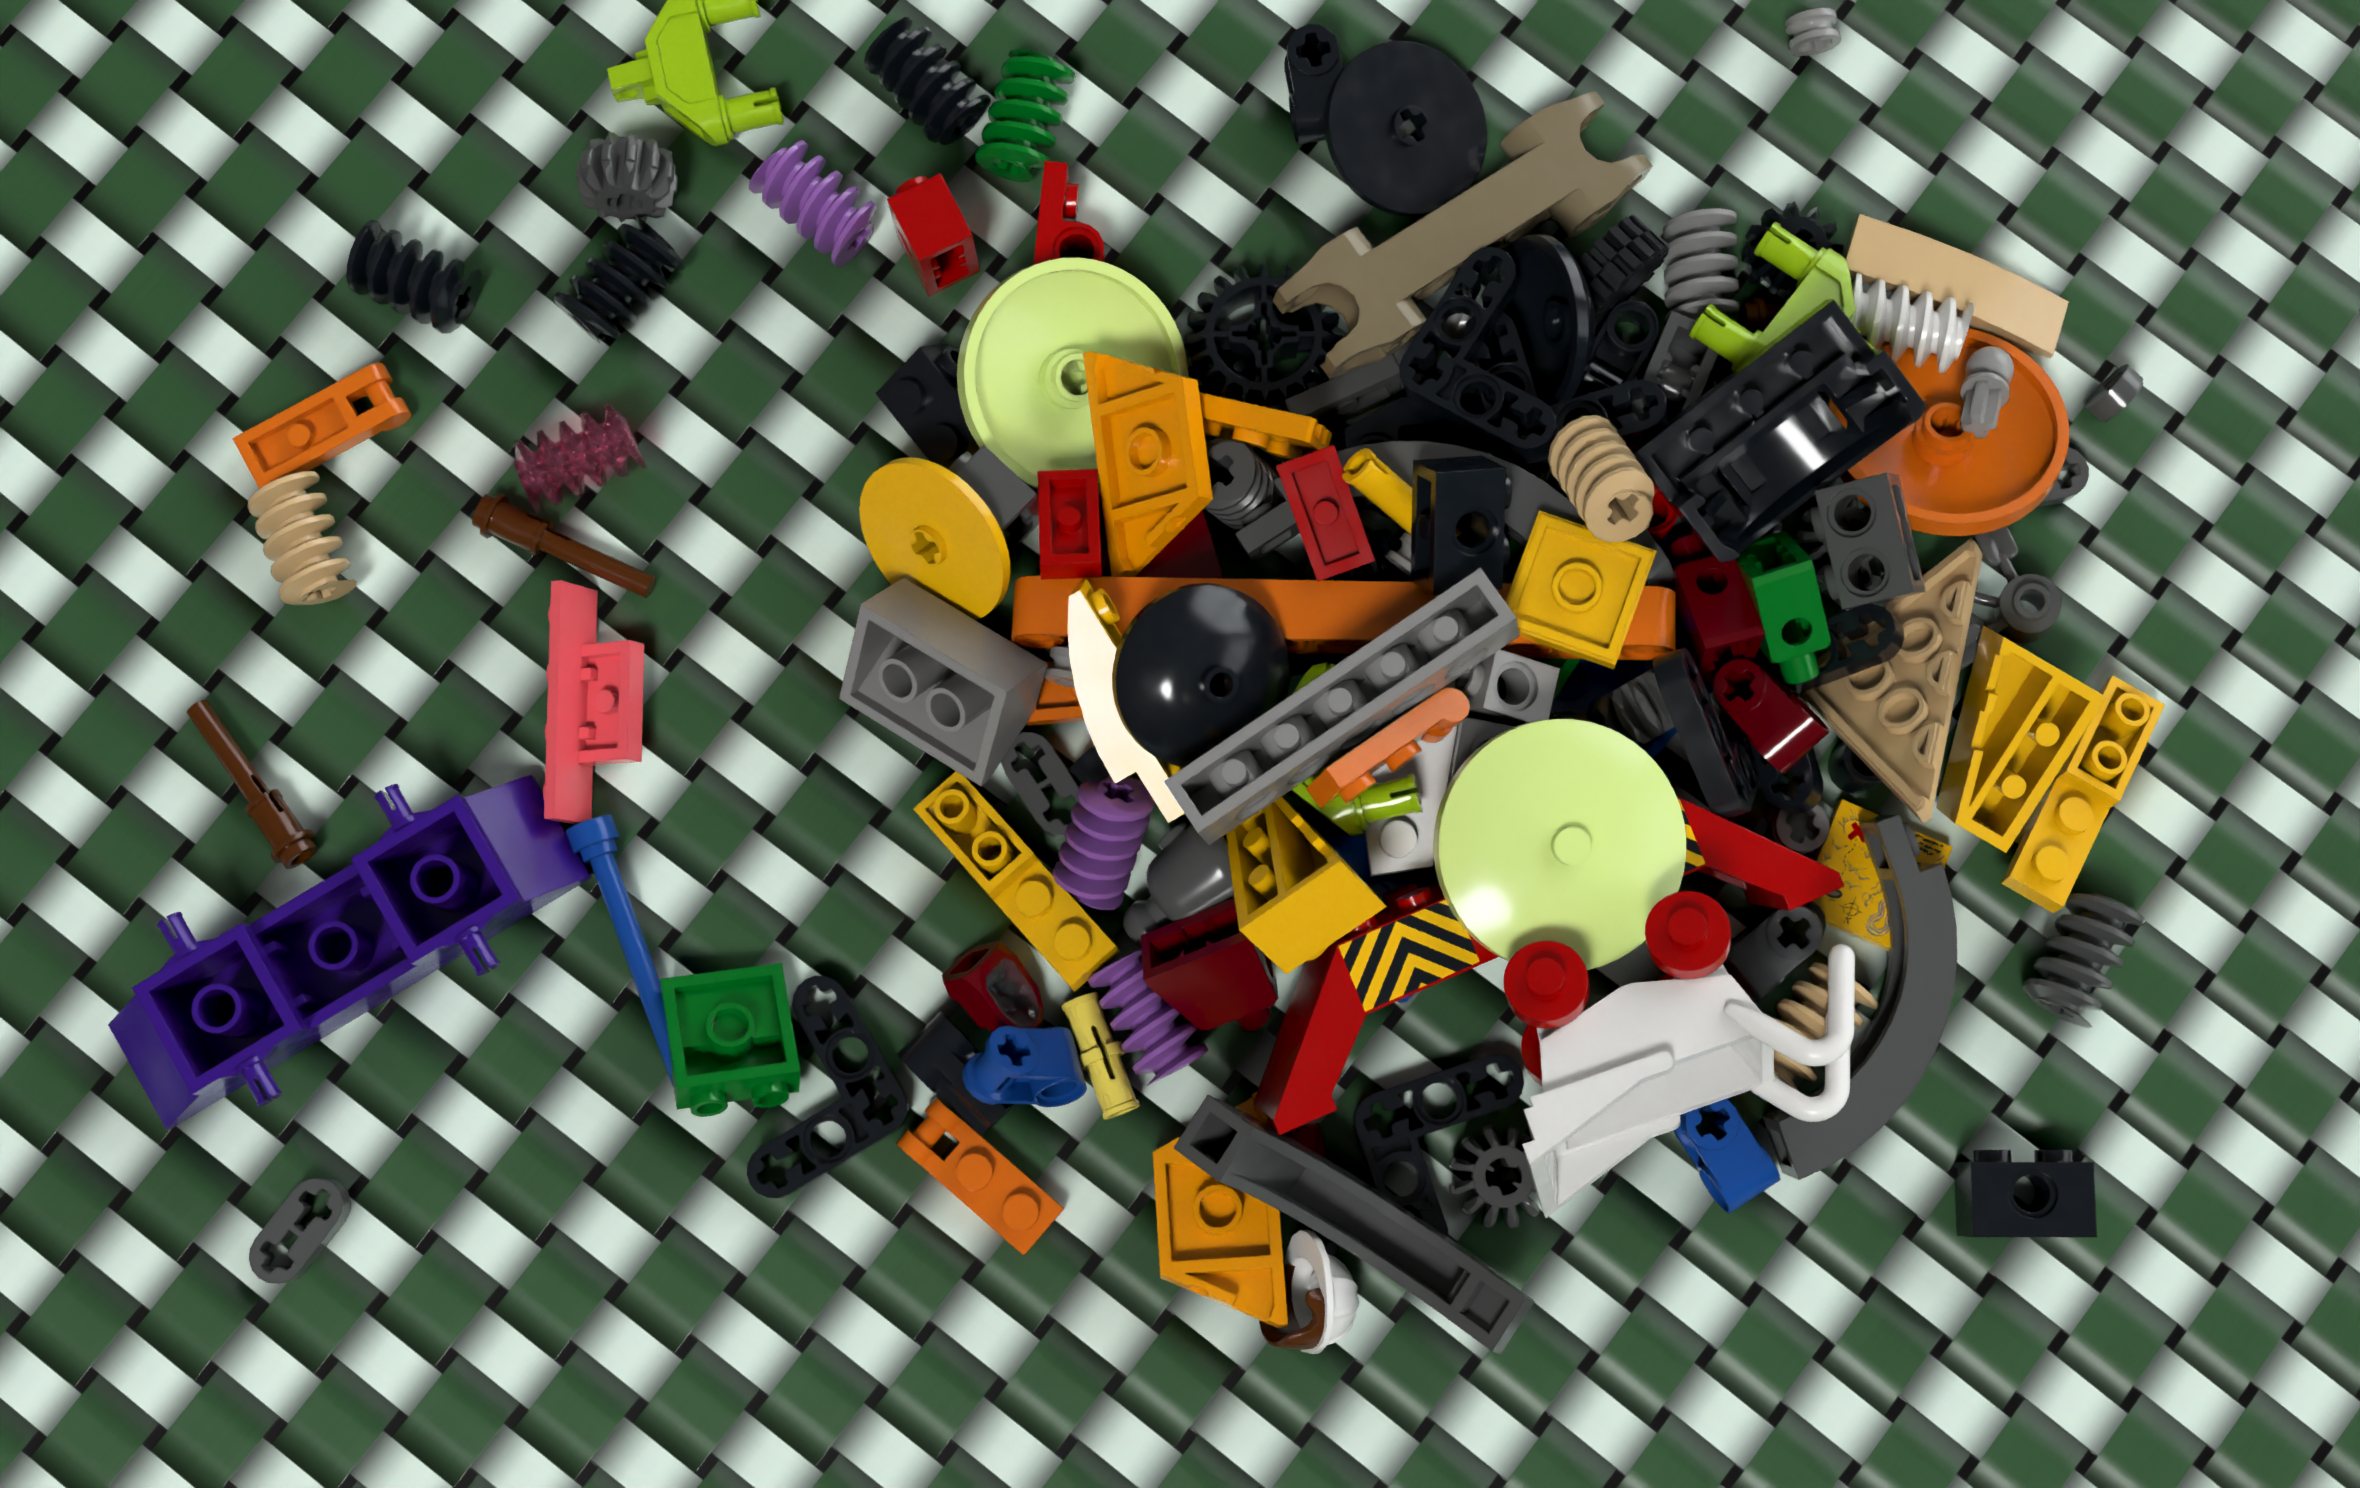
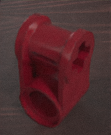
[1713,659,1830,774]

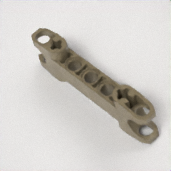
[1272,91,1653,379]

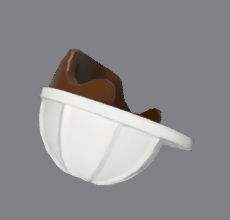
[1259,1230,1360,1354]

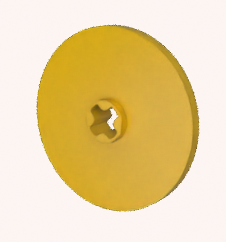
[859,457,1011,620]

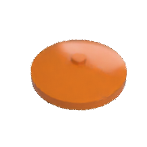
[1828,328,2070,536]

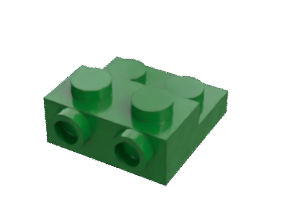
[660,963,801,1117]

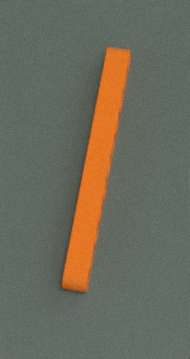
[1011,575,1676,660]

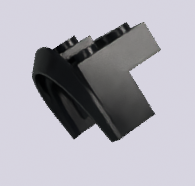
[1631,299,1927,562]

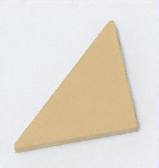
[1798,538,1983,824]

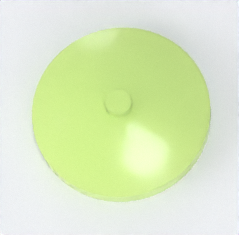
[957,258,1189,495]
[1433,719,1686,970]

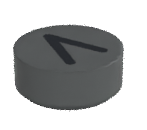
[2085,364,2143,422]

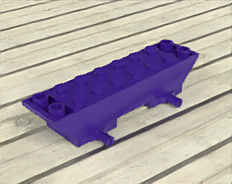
[108,774,592,1129]

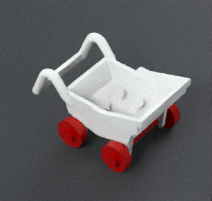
[1504,891,1855,1219]

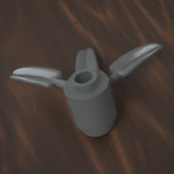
[1881,526,2062,670]

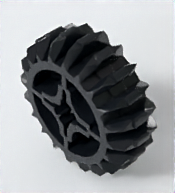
[1184,261,1343,411]

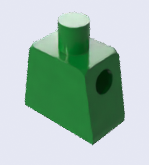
[1736,530,1831,684]

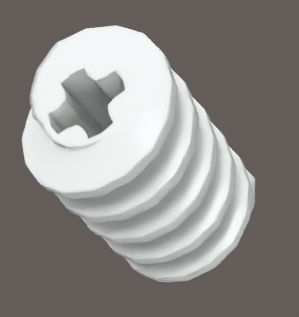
[1850,273,1975,374]

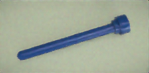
[566,814,674,1088]

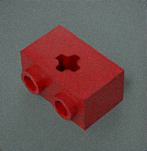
[887,173,980,297]

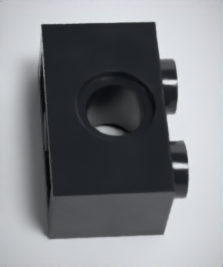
[1410,455,1512,595]
[1954,1150,2097,1237]

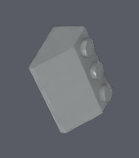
[839,578,1048,786]

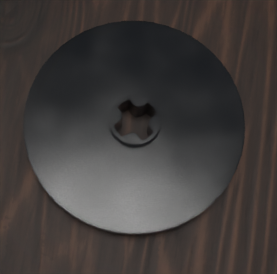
[1324,41,1487,217]

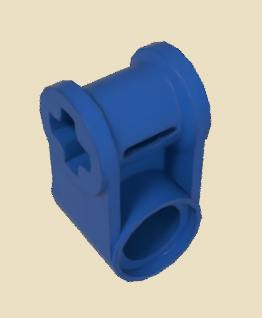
[962,1026,1087,1107]
[1673,1099,1781,1214]

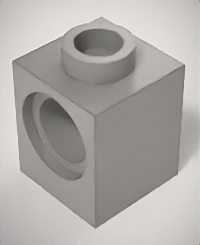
[1455,649,1560,727]

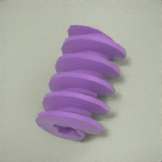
[749,140,877,268]
[1052,776,1155,910]
[1088,949,1208,1086]

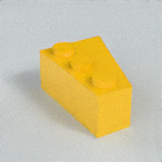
[1936,625,2107,853]
[1225,796,1387,975]

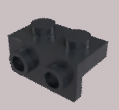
[875,343,980,469]

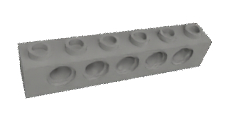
[1164,567,1520,845]

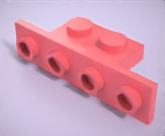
[543,580,644,824]

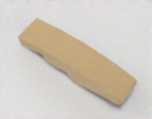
[1844,214,2069,358]

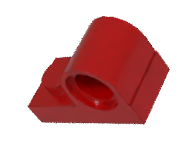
[1033,161,1105,265]
[1276,445,1375,582]
[1037,469,1102,580]

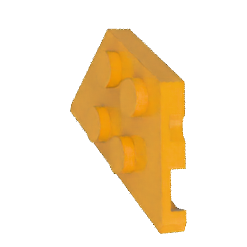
[1083,351,1213,577]
[1199,392,1332,460]
[1153,1092,1288,1328]

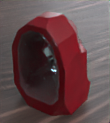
[942,940,1044,1032]

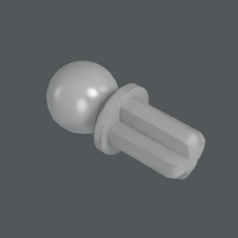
[1960,346,2014,439]

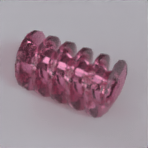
[513,402,648,514]

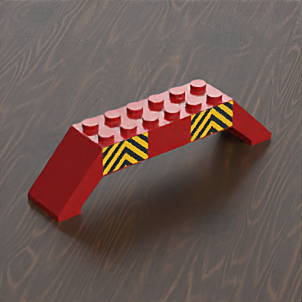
[1253,797,1845,1135]

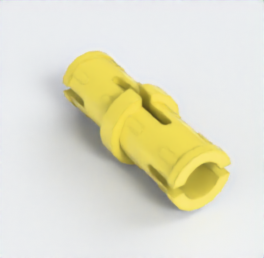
[1061,992,1140,1120]

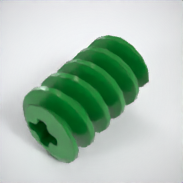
[975,49,1076,183]

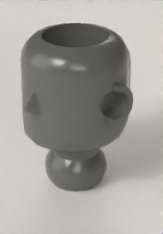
[1123,822,1234,949]

